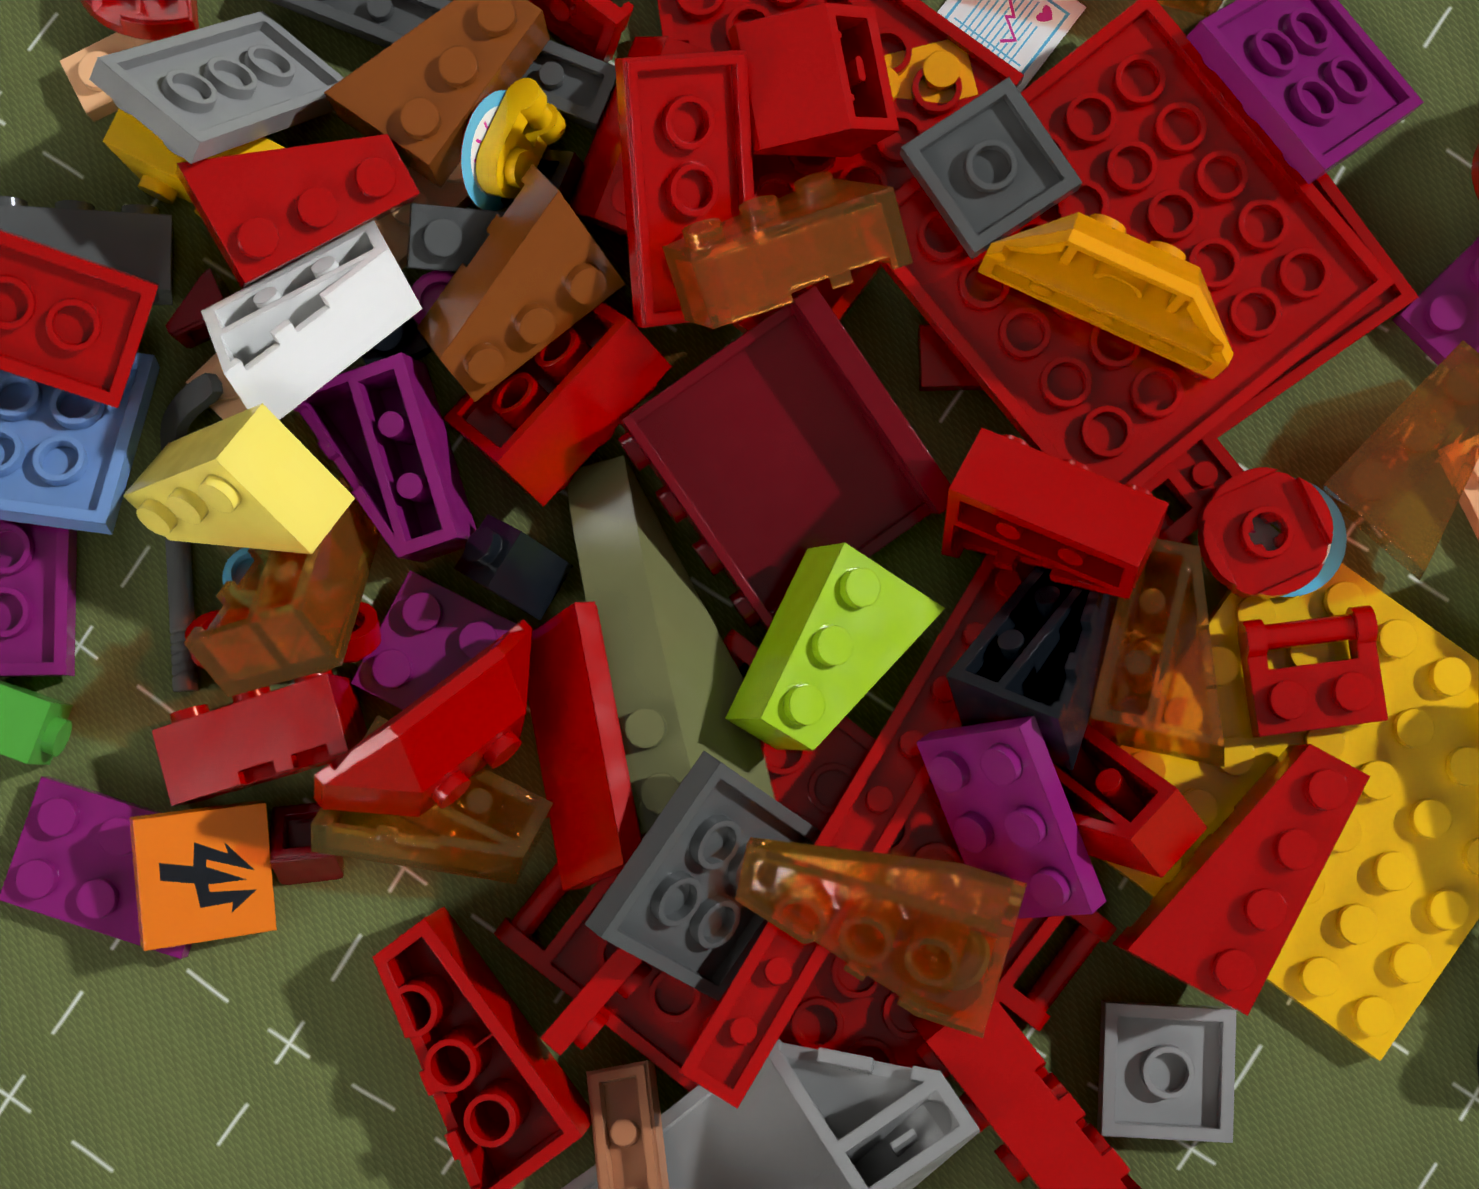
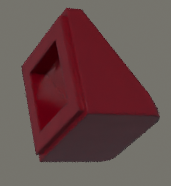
[165,268,231,349]
[270,803,344,885]

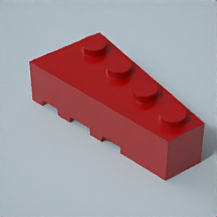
[372,906,591,1189]
[912,981,1142,1189]

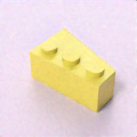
[123,403,355,554]

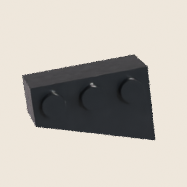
[946,566,1122,771]

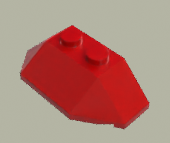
[314,619,532,817]

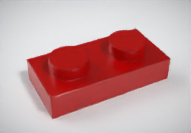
[541,947,652,1056]

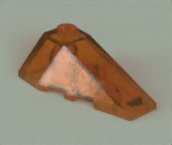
[735,837,1027,1038]

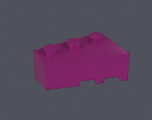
[294,352,476,562]

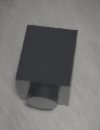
[454,514,573,620]

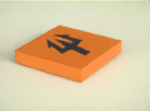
[129,800,277,951]

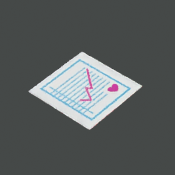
[937,0,1087,93]

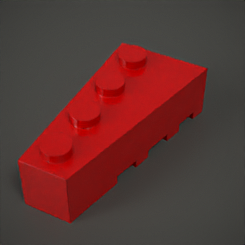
[1112,744,1370,1016]

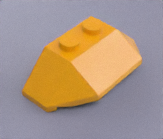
[978,212,1233,379]

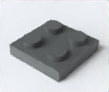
[900,77,1083,259]

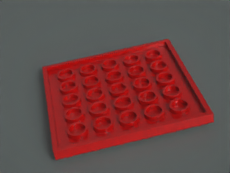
[853,0,1396,487]

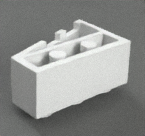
[201,220,422,420]

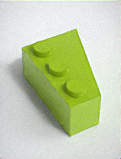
[725,542,945,751]

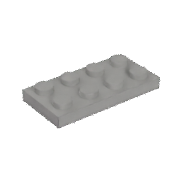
[89,11,344,164]

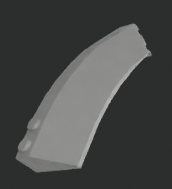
[561,1039,980,1189]

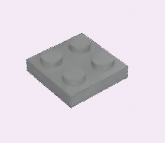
[1097,1000,1236,1143]

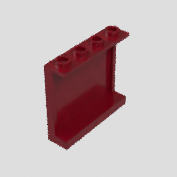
[618,285,951,631]

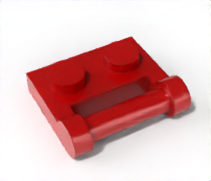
[1238,605,1388,737]

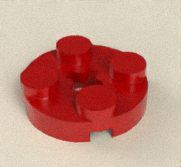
[1197,467,1334,599]

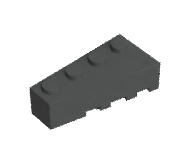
[0,196,174,305]

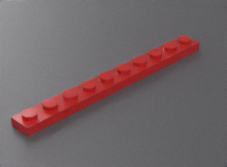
[678,554,1036,1109]

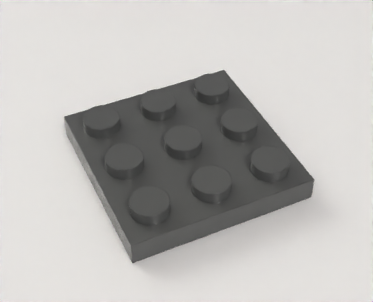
[585,751,821,1001]

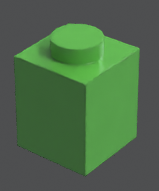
[0,679,73,765]

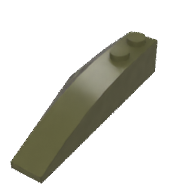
[566,455,775,837]

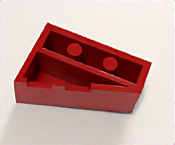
[176,134,420,289]
[941,428,1169,599]
[152,669,368,806]
[1053,724,1207,878]

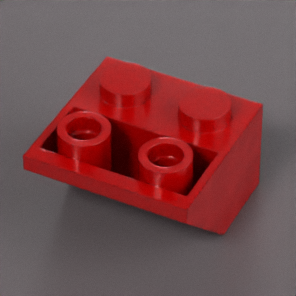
[728,2,899,157]

